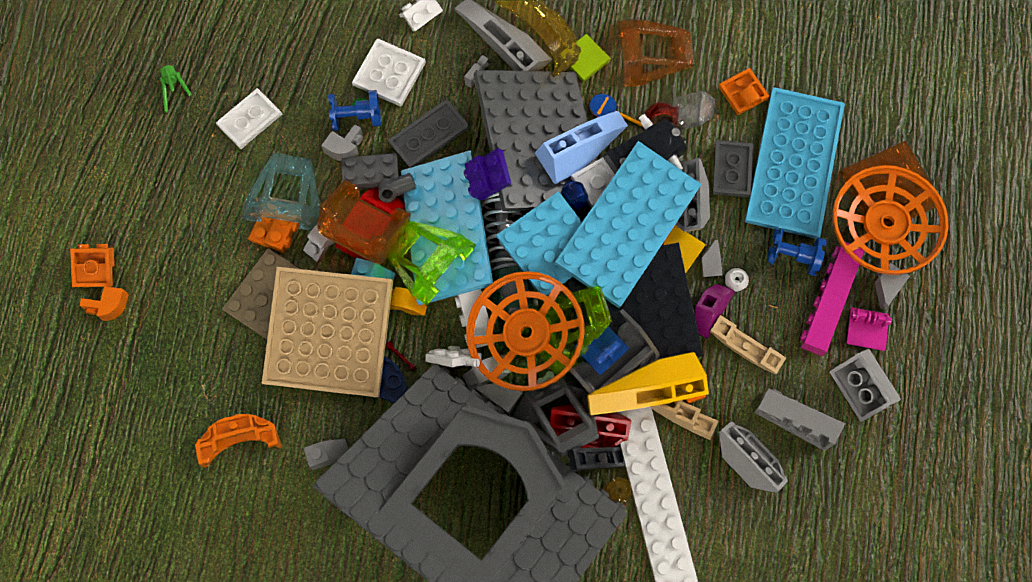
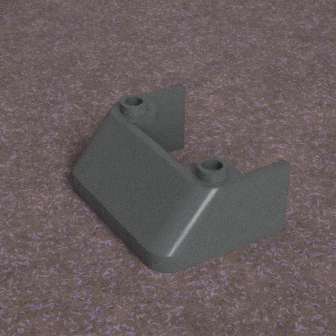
[569,309,659,394]

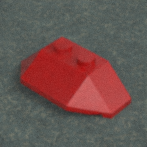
[550,404,632,448]

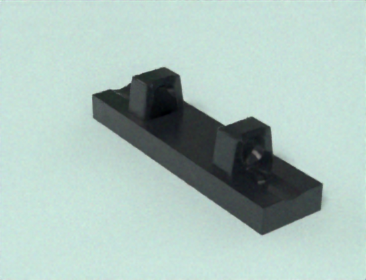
[567,447,626,471]

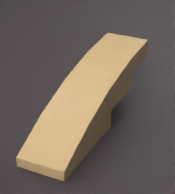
[650,400,718,440]

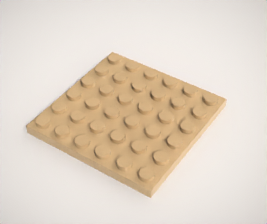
[262,267,393,397]

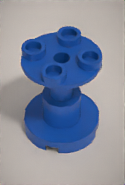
[328,90,381,131]
[767,228,826,276]

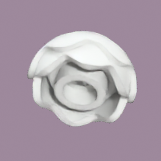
[725,268,749,292]

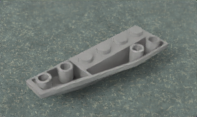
[455,0,552,71]

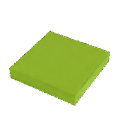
[560,34,611,82]

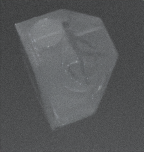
[671,90,716,129]

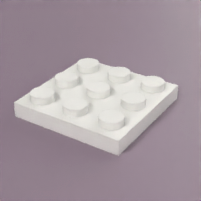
[352,38,426,107]

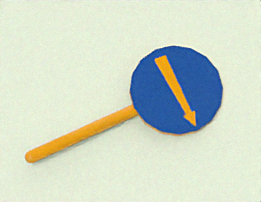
[589,94,643,127]

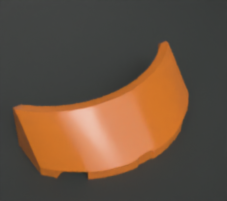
[195,414,282,468]

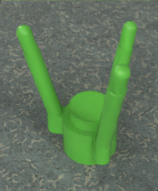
[160,65,191,112]

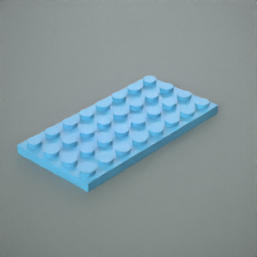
[745,87,845,239]
[554,141,702,308]
[401,150,493,305]

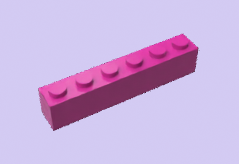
[800,242,864,356]

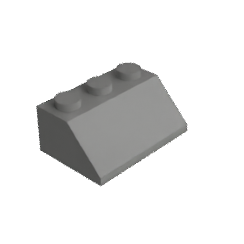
[829,349,901,422]

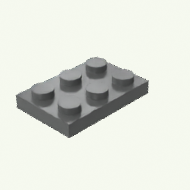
[712,140,753,198]
[342,153,399,191]

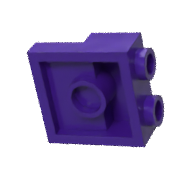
[463,148,512,200]

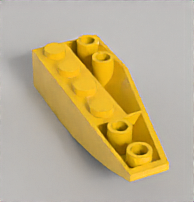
[587,352,709,415]

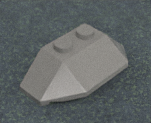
[675,158,710,232]
[719,421,788,493]

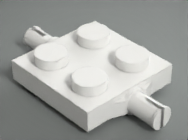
[426,346,482,367]

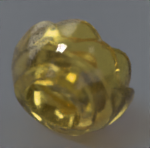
[607,477,633,503]

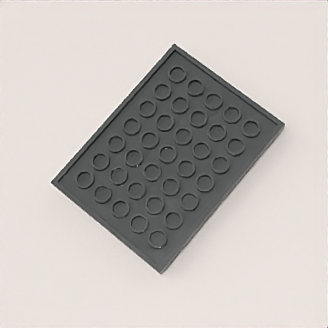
[474,70,596,211]

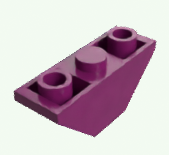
[694,284,734,339]

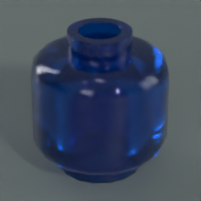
[561,181,589,210]

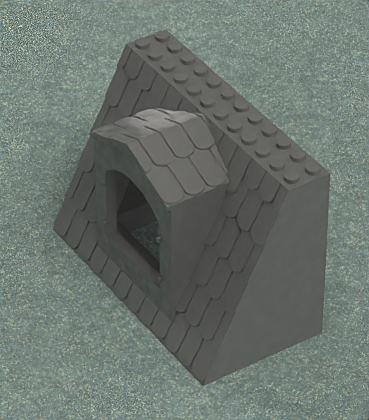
[312,364,628,582]

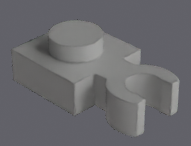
[464,55,489,88]

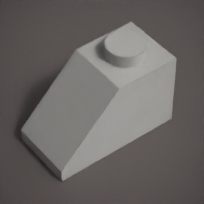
[875,263,910,310]
[304,438,348,470]

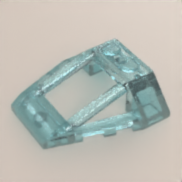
[242,153,321,230]

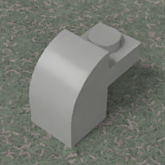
[321,125,363,161]
[303,217,342,261]

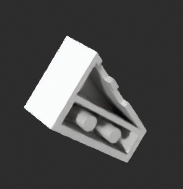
[454,289,489,348]

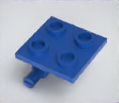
[574,320,629,376]

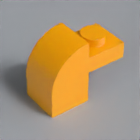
[390,287,428,316]

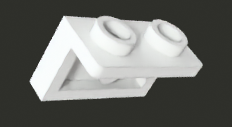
[399,0,443,32]

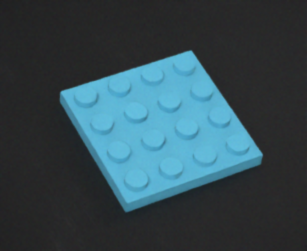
[496,191,582,296]

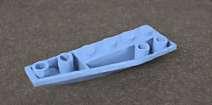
[535,111,628,184]

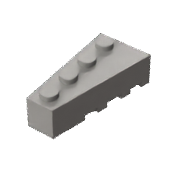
[754,388,845,451]

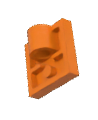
[718,68,770,116]

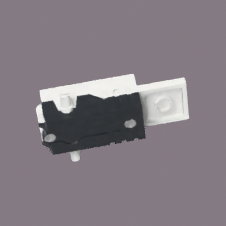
[571,114,687,208]

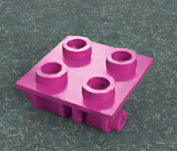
[847,307,892,351]

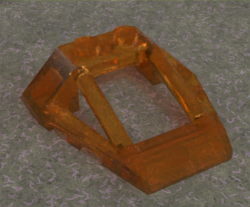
[617,20,694,87]

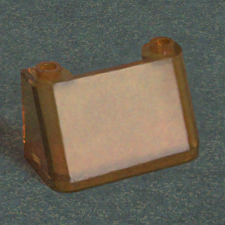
[317,180,411,264]

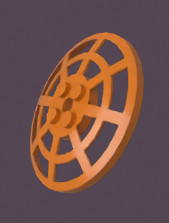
[832,165,949,275]
[466,271,585,392]

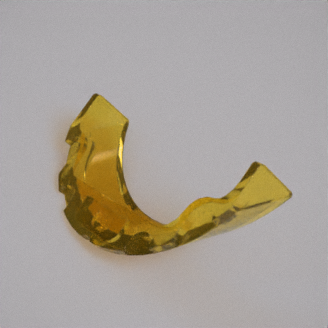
[494,0,581,77]

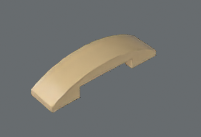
[710,315,786,374]

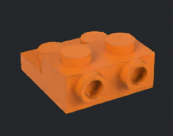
[248,206,300,254]
[70,244,115,287]

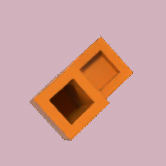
[79,286,129,321]

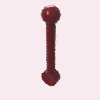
[385,341,416,371]

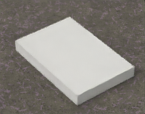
[216,88,282,149]

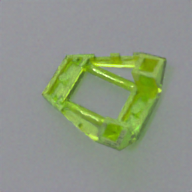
[384,221,476,306]
[538,287,612,375]

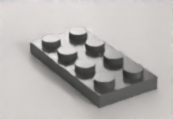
[388,99,469,168]

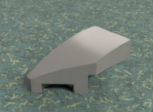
[701,240,722,277]

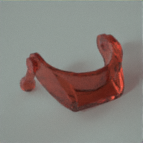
[645,102,679,126]

